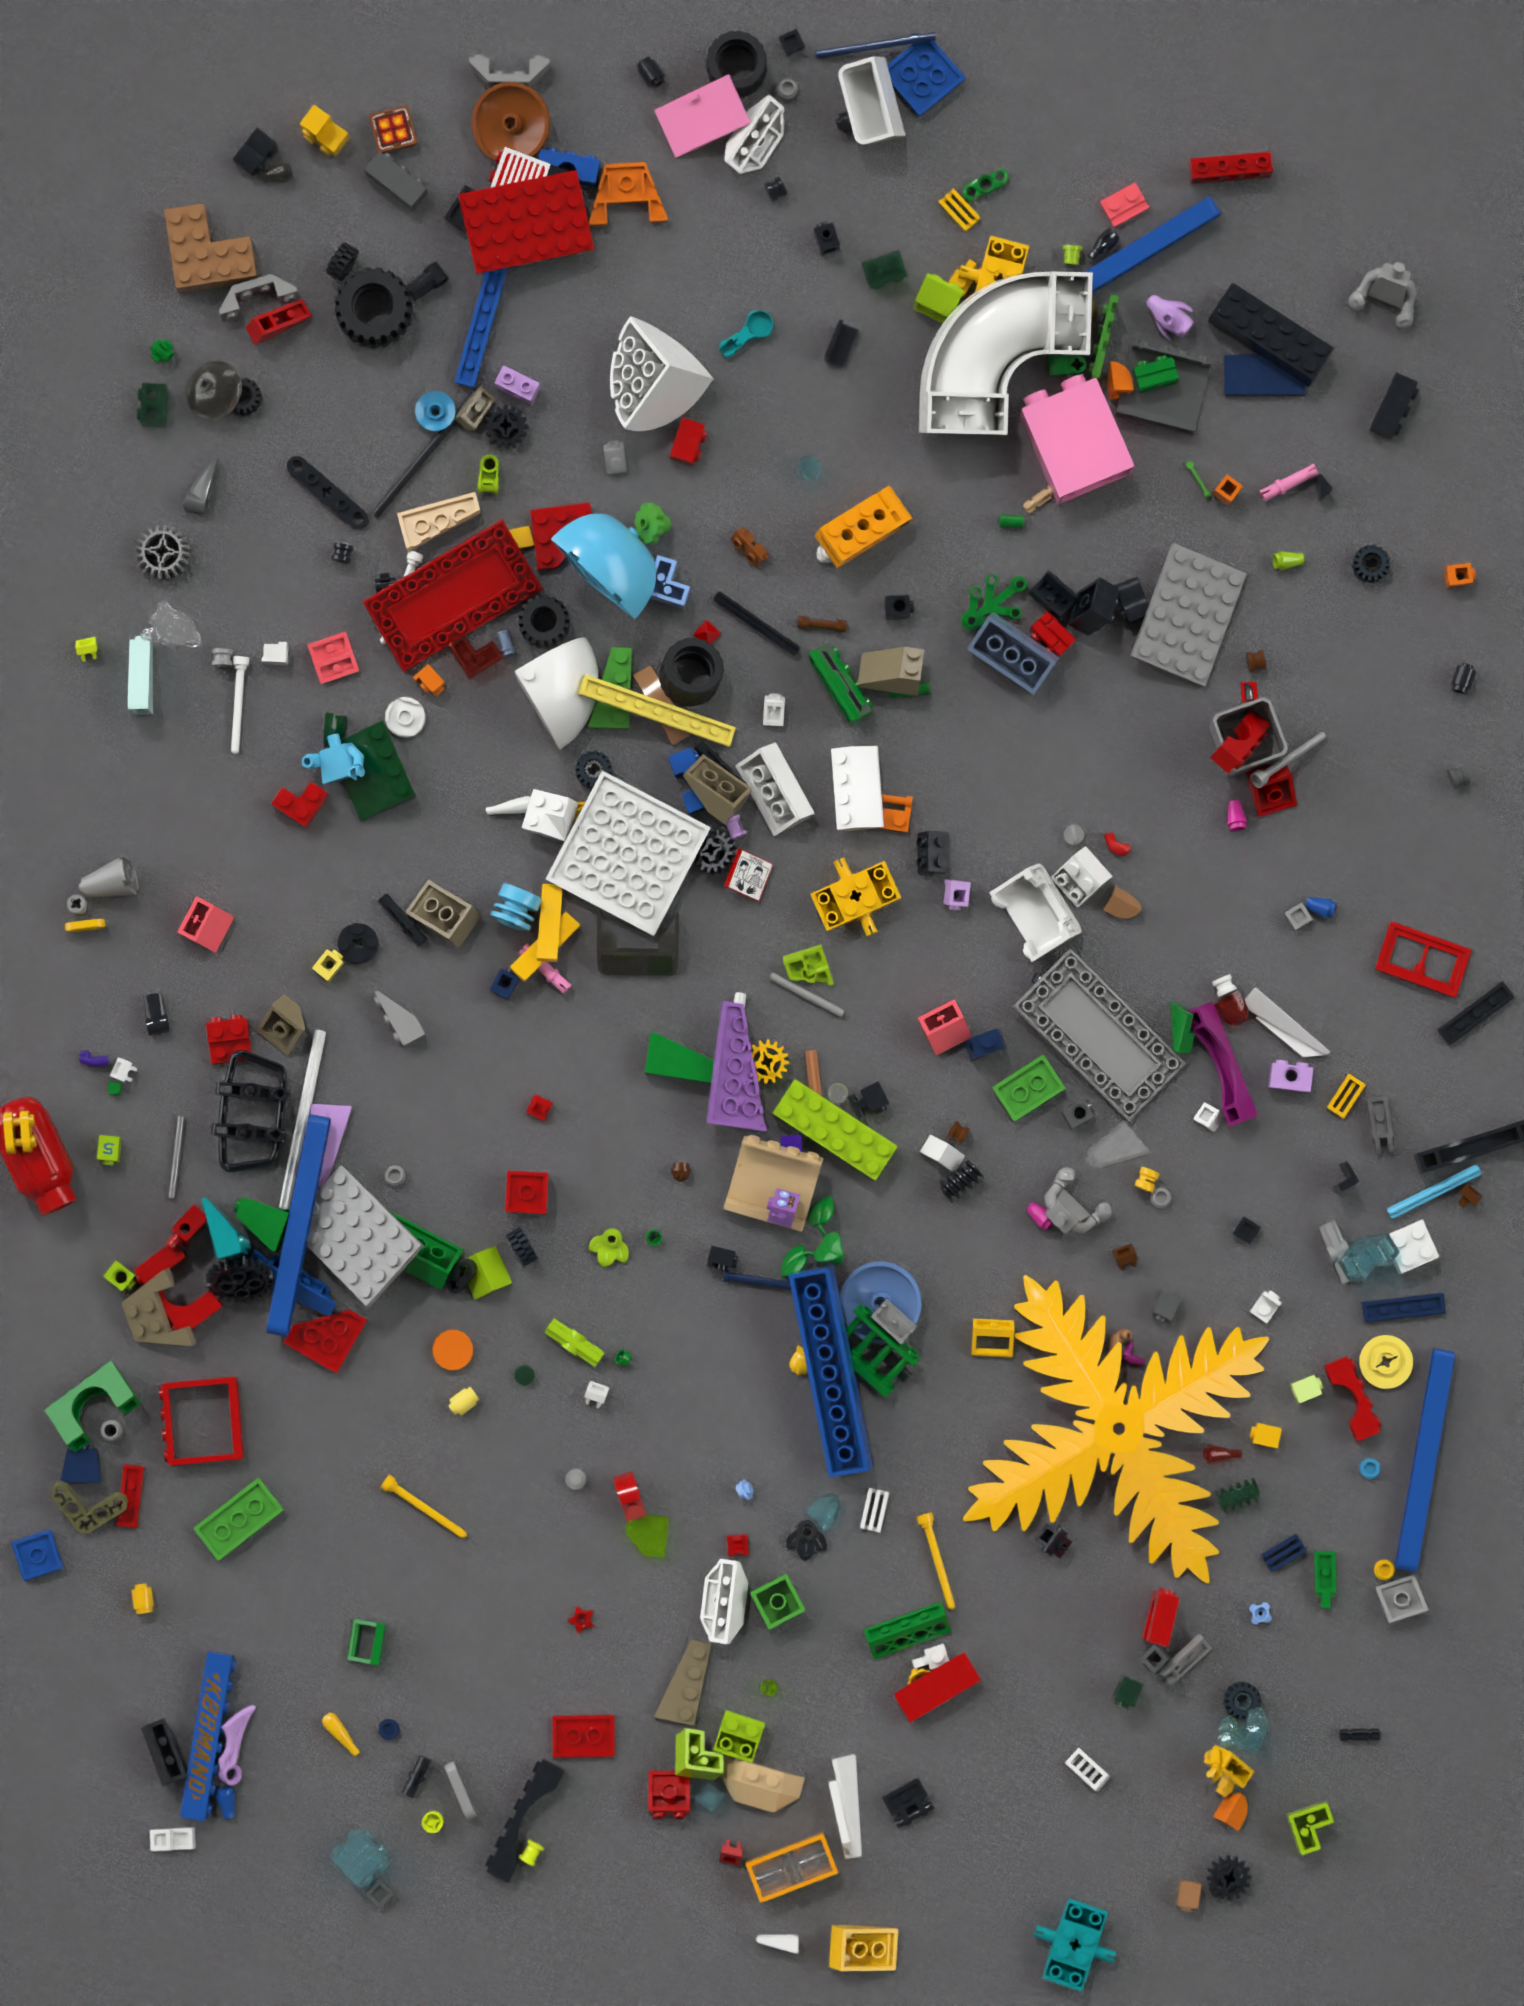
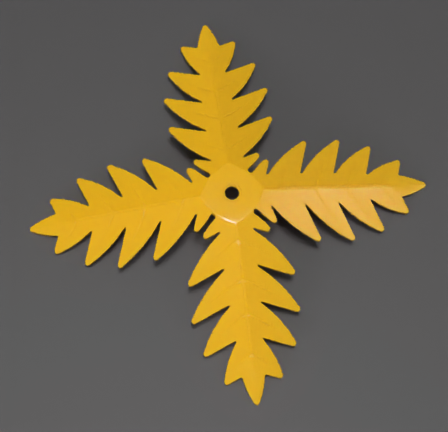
[963,1275,1269,1583]

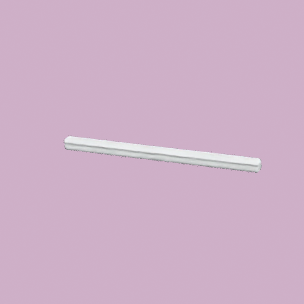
[279,1030,326,1210]

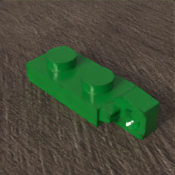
[1314,1551,1336,1609]

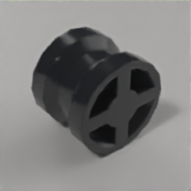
[764,176,788,202]
[331,543,354,564]

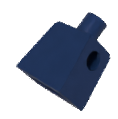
[964,1028,1007,1061]
[61,1443,103,1482]

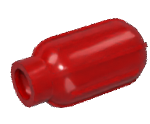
[0,1097,78,1217]

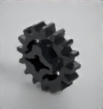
[484,405,528,450]
[695,830,737,875]
[1206,1854,1252,1901]

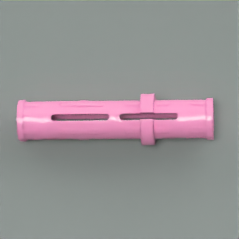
[1259,464,1319,502]
[519,943,572,994]

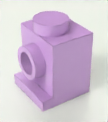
[943,879,971,910]

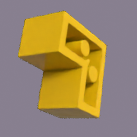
[300,105,350,157]

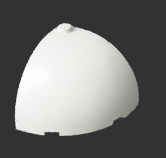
[610,316,713,431]
[515,637,599,749]

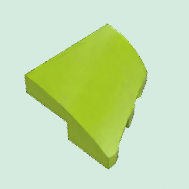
[783,944,834,985]

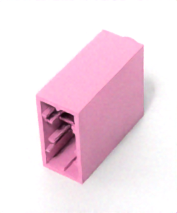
[1019,374,1135,505]

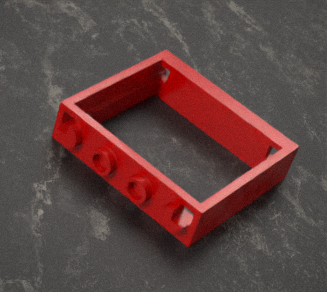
[159,1376,244,1466]

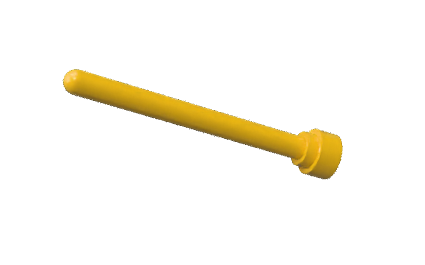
[380,1474,467,1538]
[917,1512,955,1610]

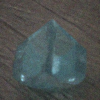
[805,1493,841,1531]

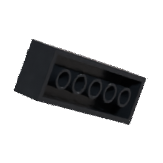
[1208,282,1334,387]

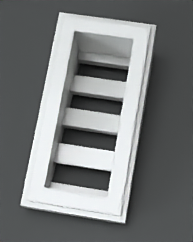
[1065,1747,1111,1792]
[757,1935,798,1954]

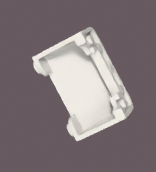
[989,864,1081,962]

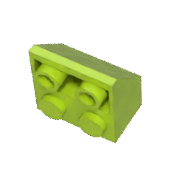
[912,273,964,324]
[713,1709,765,1763]

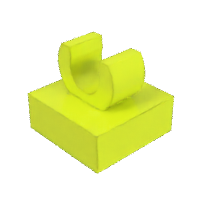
[75,637,98,662]

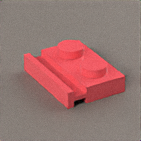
[1100,182,1150,228]

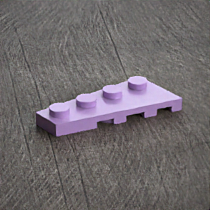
[310,1104,352,1187]

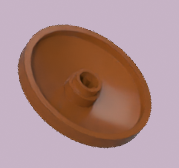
[471,82,551,160]

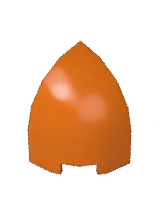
[1107,361,1134,399]
[1213,1793,1248,1831]

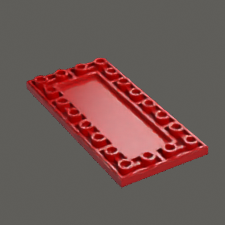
[362,519,543,672]

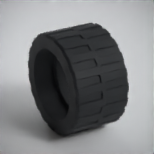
[706,30,767,98]
[659,638,724,707]

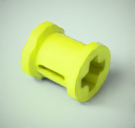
[518,1839,544,1866]

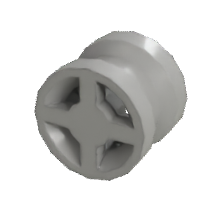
[212,648,233,667]

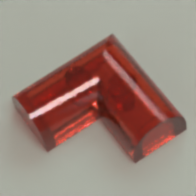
[448,634,504,680]

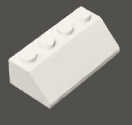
[735,742,814,836]
[831,746,884,832]

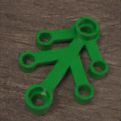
[960,574,1027,631]

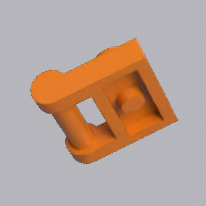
[875,794,913,833]

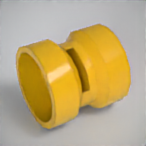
[1134,1167,1160,1193]

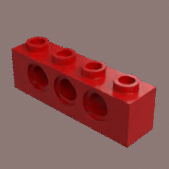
[1189,152,1273,184]

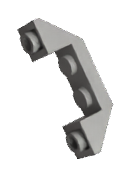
[469,55,550,87]
[219,274,299,320]

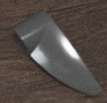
[184,459,218,515]

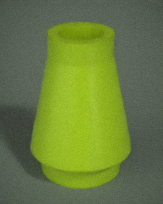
[1273,551,1304,571]

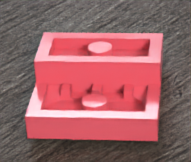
[307,631,359,684]

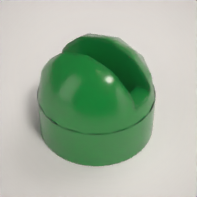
[645,1229,662,1246]
[615,1349,633,1367]

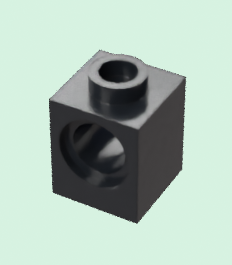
[885,595,914,619]

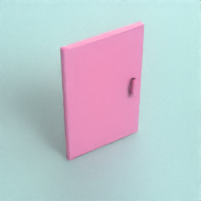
[654,75,751,158]

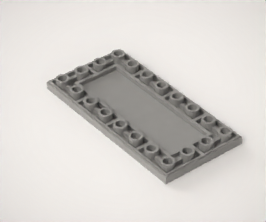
[1012,948,1186,1122]

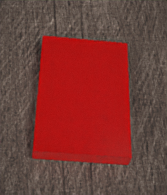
[552,1715,615,1758]

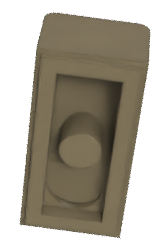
[454,386,496,431]

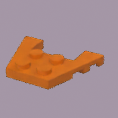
[589,162,668,226]

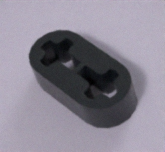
[446,1258,477,1294]

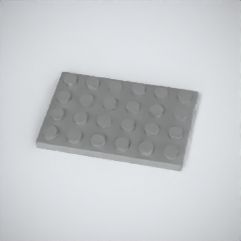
[1130,543,1246,687]
[307,1165,424,1307]

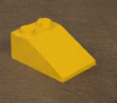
[829,1925,898,1971]

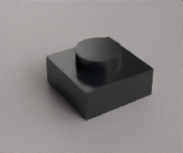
[779,28,805,56]
[1232,1216,1261,1245]

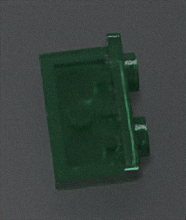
[861,249,908,290]

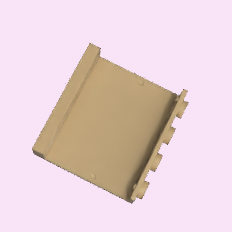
[723,1135,823,1232]

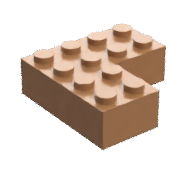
[164,203,258,294]

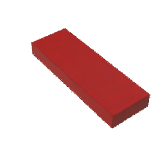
[116,1464,145,1528]

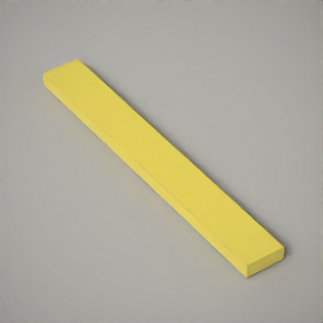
[578,674,736,747]

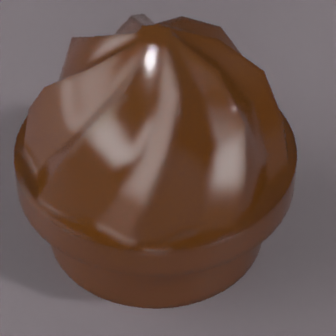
[671,1163,691,1182]

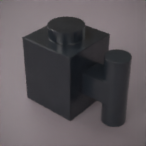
[847,1081,890,1119]

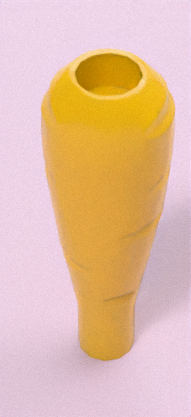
[322,1712,360,1757]

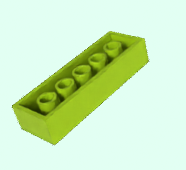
[773,1079,898,1181]

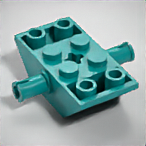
[1033,1898,1116,1992]

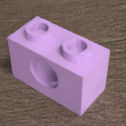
[494,365,540,406]
[1268,1060,1313,1093]

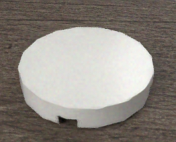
[385,697,426,738]

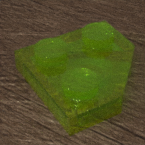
[626,1514,669,1558]

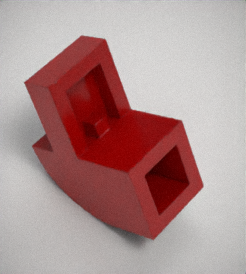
[613,1471,647,1522]

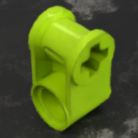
[478,455,500,495]

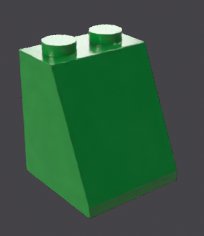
[234,1197,289,1253]

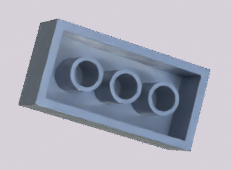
[967,612,1060,695]

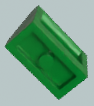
[347,1618,387,1665]

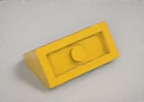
[971,1318,1014,1358]

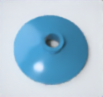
[415,391,456,431]

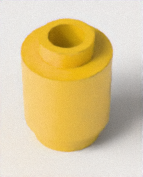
[131,1583,154,1614]

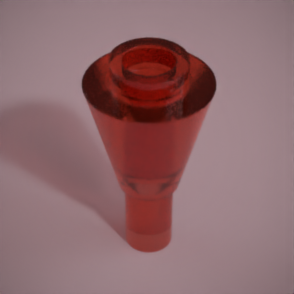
[1203,1444,1242,1464]

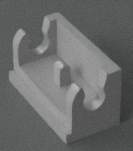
[871,1299,917,1344]

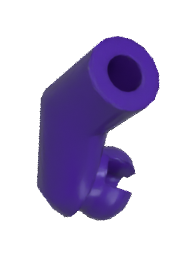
[79,1051,109,1067]

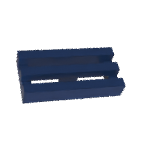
[1261,1533,1307,1572]

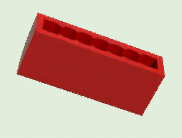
[893,1652,981,1723]

